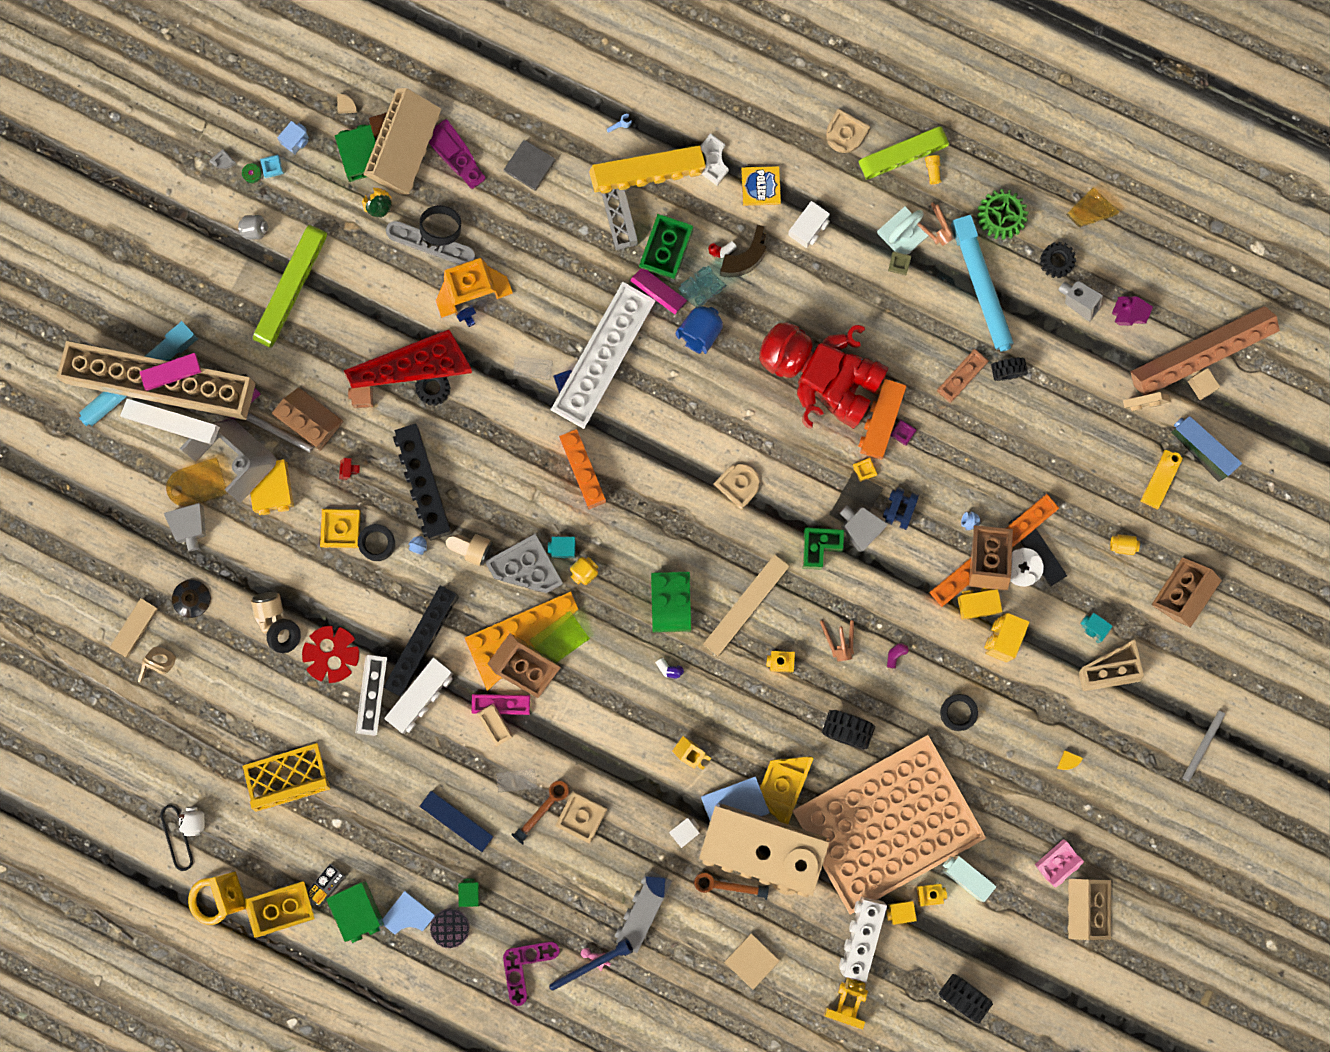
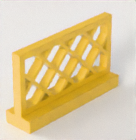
[243,743,331,812]

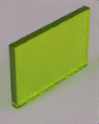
[529,611,590,663]

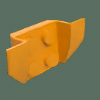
[436,258,513,318]

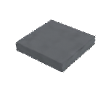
[504,140,555,191]

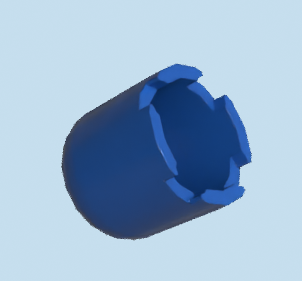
[675,306,723,354]

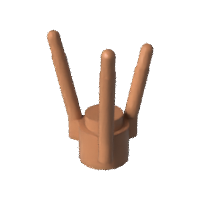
[917,202,955,246]
[820,620,854,662]

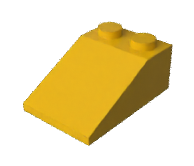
[244,881,315,938]

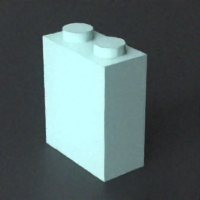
[942,856,996,902]

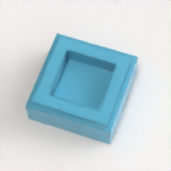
[260,155,283,178]

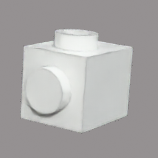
[669,818,700,848]

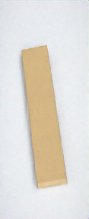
[703,554,790,657]

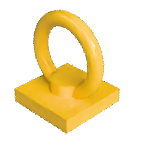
[188,871,246,925]

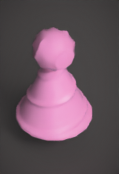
[581,948,611,971]

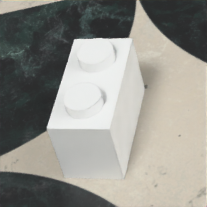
[788,201,830,248]

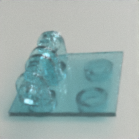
[678,266,727,308]

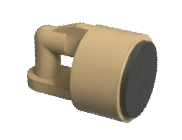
[446,534,492,566]
[251,592,284,635]

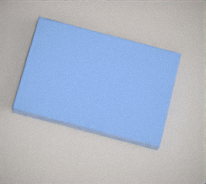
[701,776,770,821]

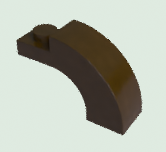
[720,224,767,278]

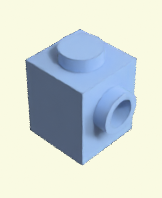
[277,121,309,155]

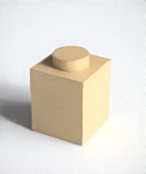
[1188,368,1220,400]

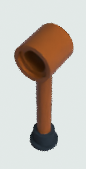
[511,781,570,845]
[694,873,769,900]

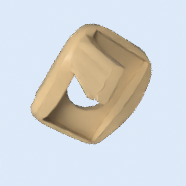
[138,647,176,682]

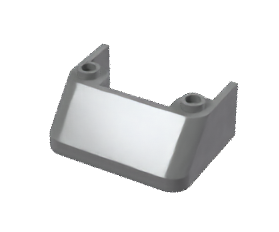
[180,419,276,503]

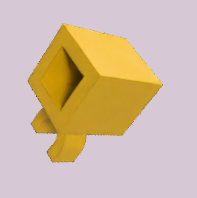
[672,736,711,770]

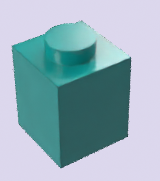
[548,537,576,558]

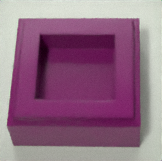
[890,420,916,446]

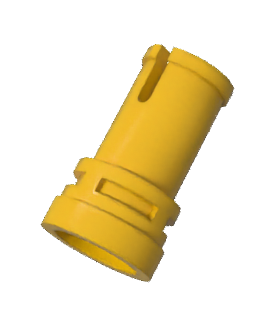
[925,155,941,184]

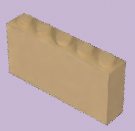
[363,88,441,194]

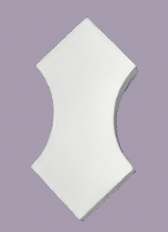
[700,133,729,186]

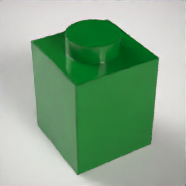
[458,878,480,907]

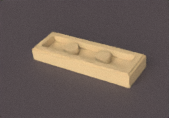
[109,598,158,658]

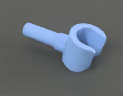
[606,114,632,133]

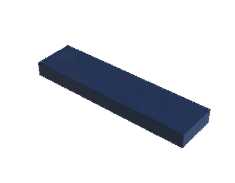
[419,791,494,852]

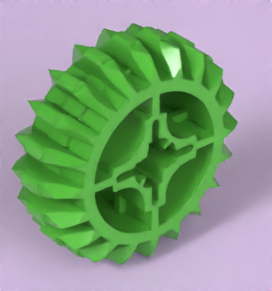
[977,189,1028,240]

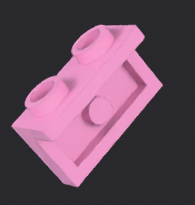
[1034,839,1084,887]

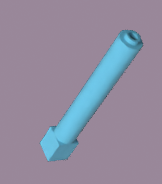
[951,215,1014,352]
[79,321,198,426]

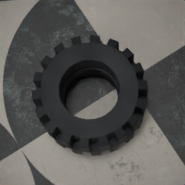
[822,710,875,750]
[938,974,993,1024]

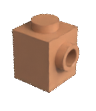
[348,386,373,408]

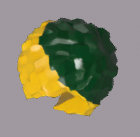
[362,188,392,218]

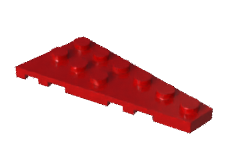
[344,330,472,388]

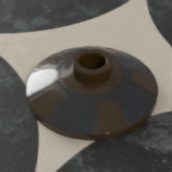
[172,580,211,618]

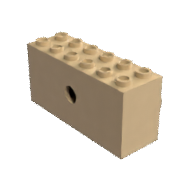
[699,803,831,897]

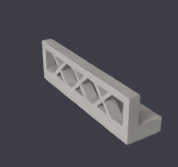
[602,188,638,250]

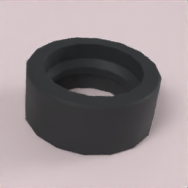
[358,524,395,561]
[940,694,979,731]

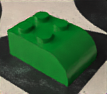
[639,214,693,279]
[651,572,691,633]

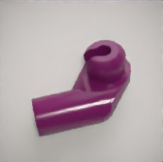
[887,643,909,669]

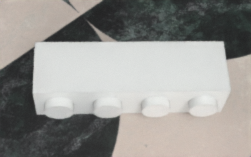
[355,655,387,736]
[384,658,453,734]

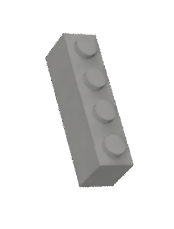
[614,870,672,953]

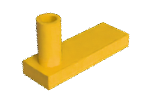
[1140,450,1183,509]

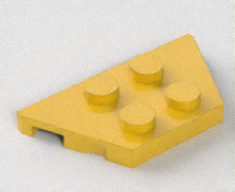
[760,756,814,824]

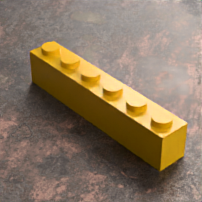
[589,146,706,194]

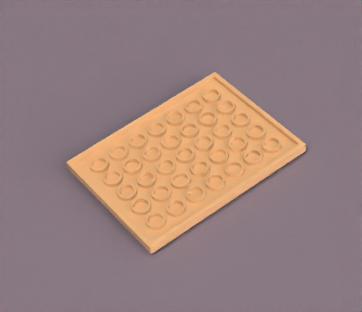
[792,735,986,915]

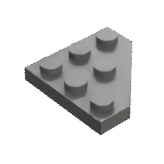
[485,534,563,594]

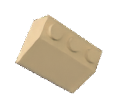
[1067,879,1111,940]

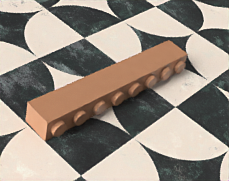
[1130,306,1280,396]

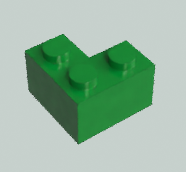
[802,528,844,570]

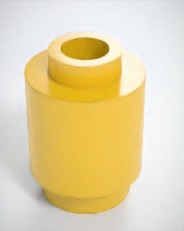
[1110,534,1140,555]

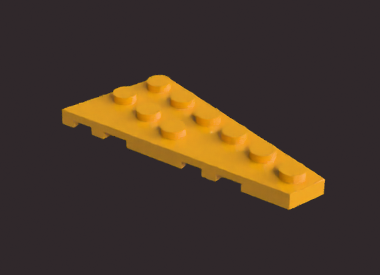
[465,592,579,691]

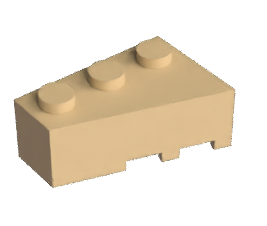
[1079,639,1144,691]

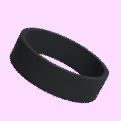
[419,205,462,246]

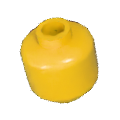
[570,557,599,585]

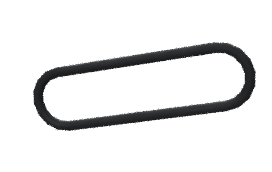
[160,805,193,871]

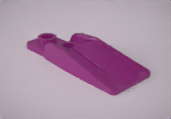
[428,119,486,189]

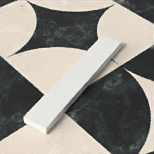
[120,399,220,445]

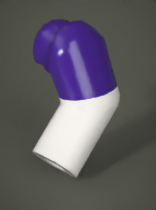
[655,658,684,679]

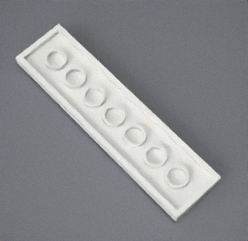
[551,282,656,429]

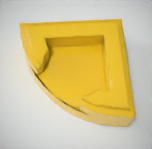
[1056,750,1083,770]

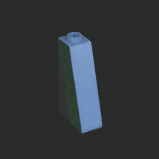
[1172,416,1242,482]

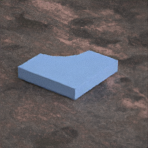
[382,891,436,934]

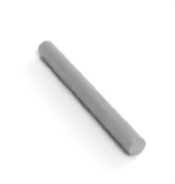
[246,413,313,453]
[1182,711,1225,782]

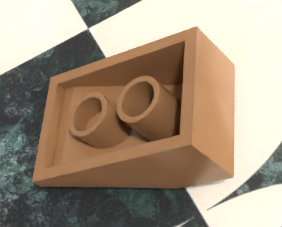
[969,525,1013,590]
[488,633,561,698]

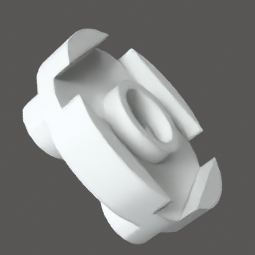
[1010,548,1044,587]

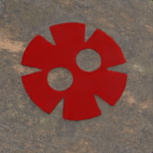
[302,626,359,683]

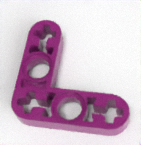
[503,941,560,1006]

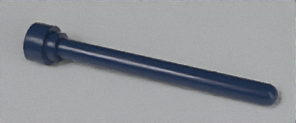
[549,938,633,991]

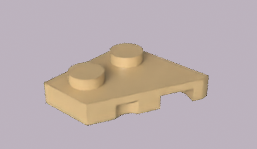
[1123,392,1171,412]

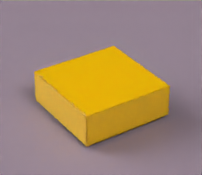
[852,458,878,482]

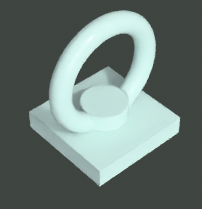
[877,207,928,255]

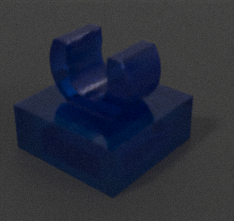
[455,305,476,327]

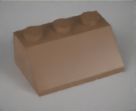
[272,387,344,451]
[1151,557,1222,628]

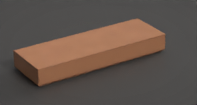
[937,349,989,403]

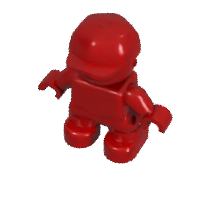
[759,323,889,429]

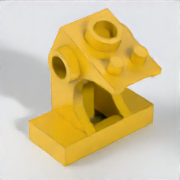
[824,977,868,1029]

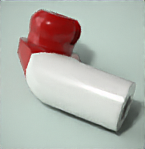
[708,241,737,258]

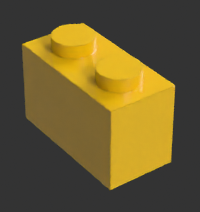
[957,588,1002,620]

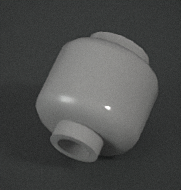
[238,215,268,239]

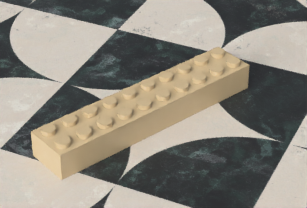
[56,341,256,420]

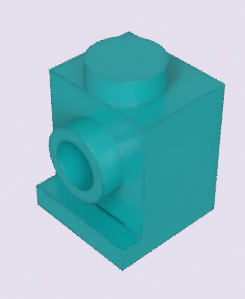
[1080,613,1113,643]

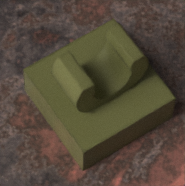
[888,252,911,276]

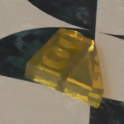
[1066,187,1119,228]

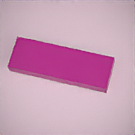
[631,268,687,314]
[140,353,202,391]
[471,694,530,715]

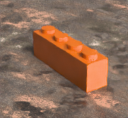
[858,379,906,460]
[559,429,606,510]

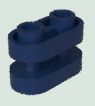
[882,487,919,530]

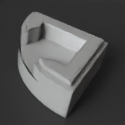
[209,149,236,169]

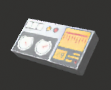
[307,863,345,907]

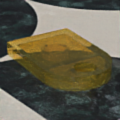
[166,458,229,507]

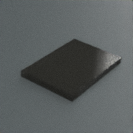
[829,471,883,523]

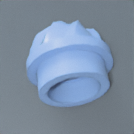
[961,511,981,531]
[408,536,427,555]

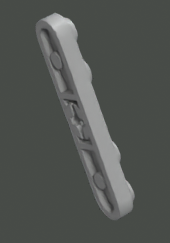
[386,221,475,265]

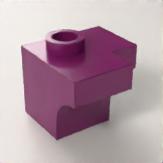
[1112,297,1153,326]

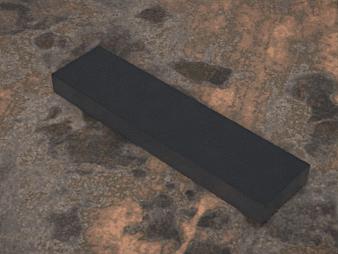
[1008,513,1067,587]

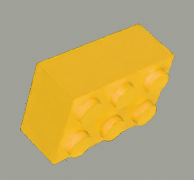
[984,613,1029,663]

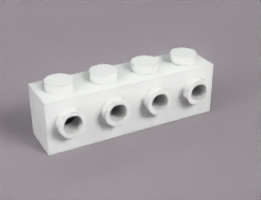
[839,896,887,982]

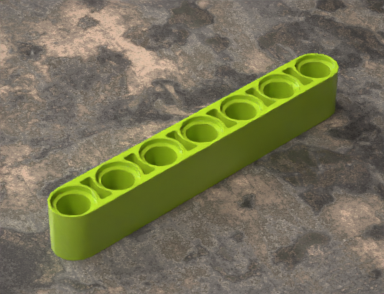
[253,224,327,348]

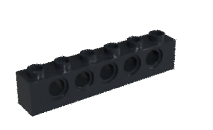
[393,423,452,541]
[383,585,459,697]

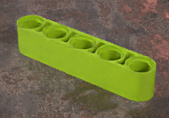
[858,126,950,180]

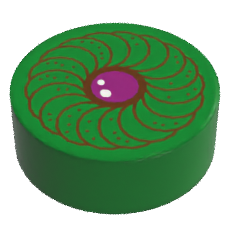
[242,164,262,184]

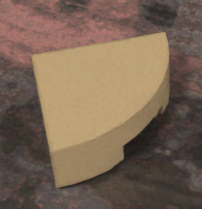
[337,94,357,114]

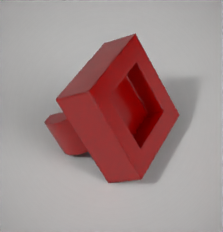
[339,458,360,480]

